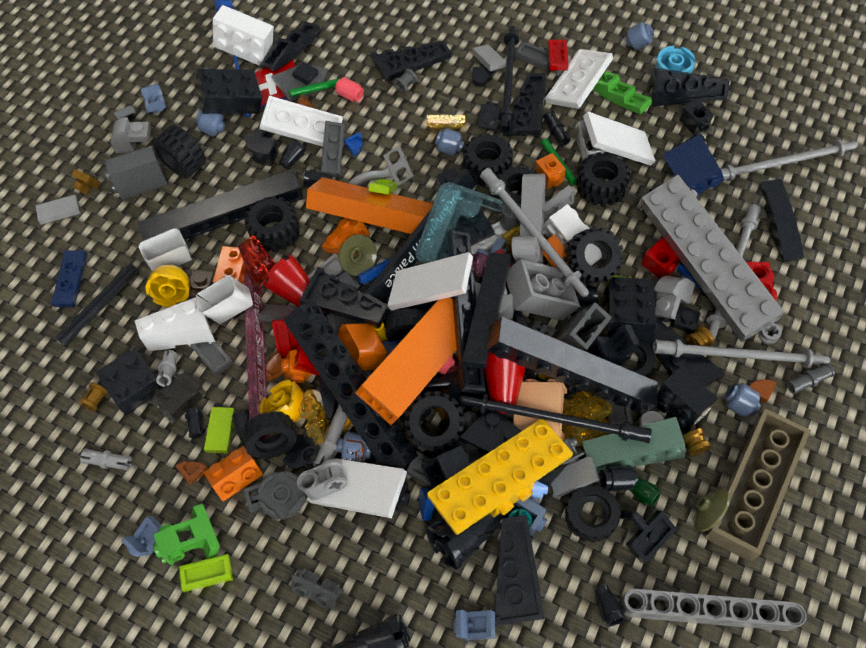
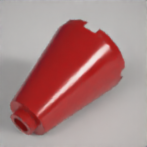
[263,255,311,306]
[484,353,526,414]

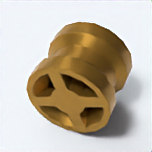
[685,326,715,346]
[683,428,712,456]

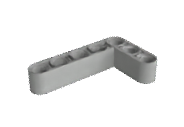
[512,173,545,264]

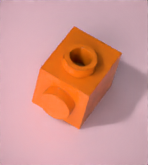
[535,153,566,189]

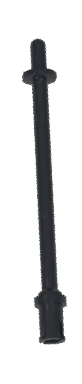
[499,26,519,134]
[459,393,652,444]

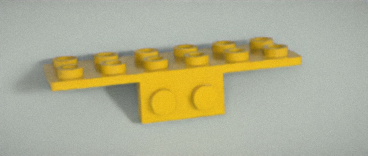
[427,419,573,535]

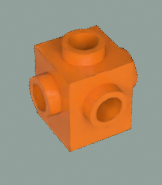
[281,350,312,383]

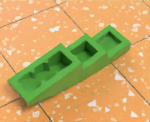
[592,71,652,115]

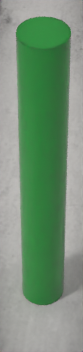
[288,78,341,97]
[541,138,577,185]

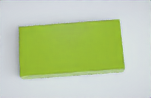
[368,179,398,194]
[204,407,236,454]
[179,554,233,592]

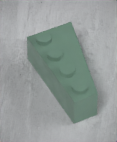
[582,417,685,476]

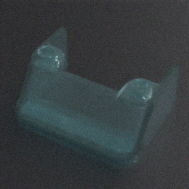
[416,182,503,281]

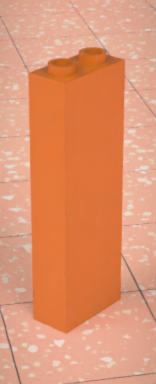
[306,177,435,234]
[355,297,457,425]

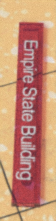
[244,273,269,439]

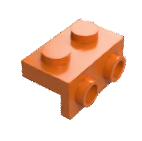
[321,218,370,256]
[203,446,262,501]

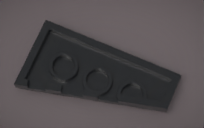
[437,167,495,246]

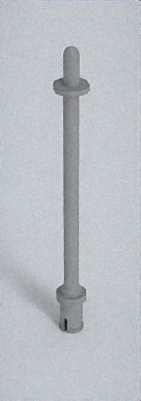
[721,140,858,181]
[480,168,589,297]
[706,204,761,339]
[652,339,830,369]

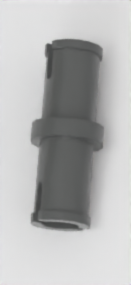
[786,363,835,394]

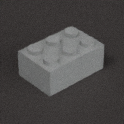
[507,259,580,320]

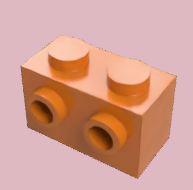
[213,246,253,286]

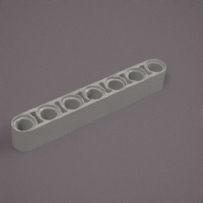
[620,589,807,631]

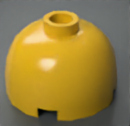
[145,265,190,307]
[259,380,306,423]

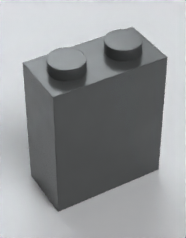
[104,146,168,200]
[555,302,612,351]

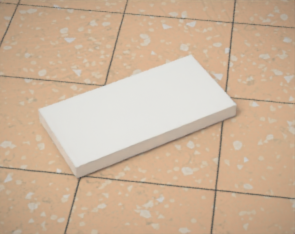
[545,49,613,109]
[260,96,343,147]
[583,112,656,166]
[388,252,473,310]
[307,458,407,518]

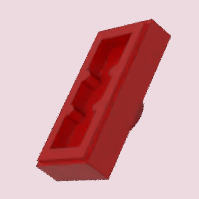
[548,40,569,70]

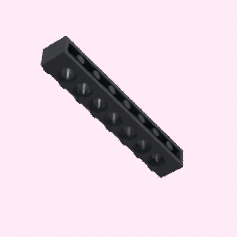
[283,300,418,468]

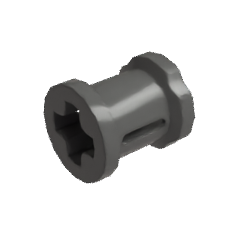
[393,69,418,93]

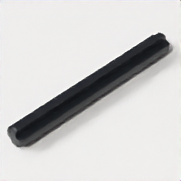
[56,264,139,345]

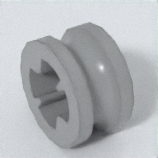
[758,323,782,345]

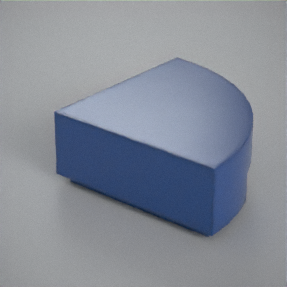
[343,132,363,157]
[419,488,434,521]

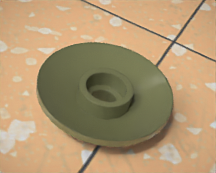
[339,234,377,276]
[693,488,730,532]

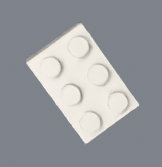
[213,5,274,65]

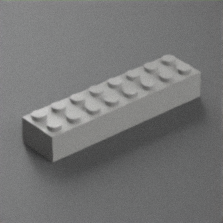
[641,175,784,342]

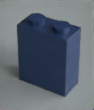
[663,135,724,196]

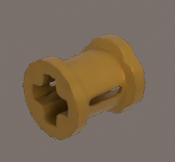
[78,382,108,412]

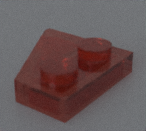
[238,235,275,289]

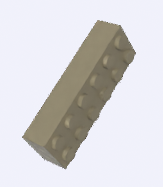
[705,409,811,563]

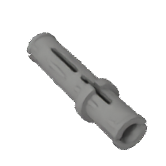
[313,404,348,467]

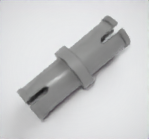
[156,350,178,386]
[80,448,132,471]

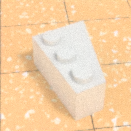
[544,204,602,266]
[135,297,215,351]

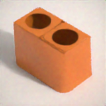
[337,324,387,371]

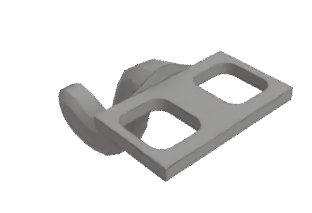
[348,146,414,186]

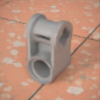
[297,459,347,500]

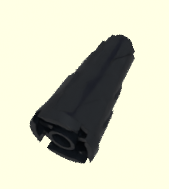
[426,503,517,570]
[333,613,413,648]

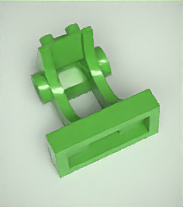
[153,504,220,566]

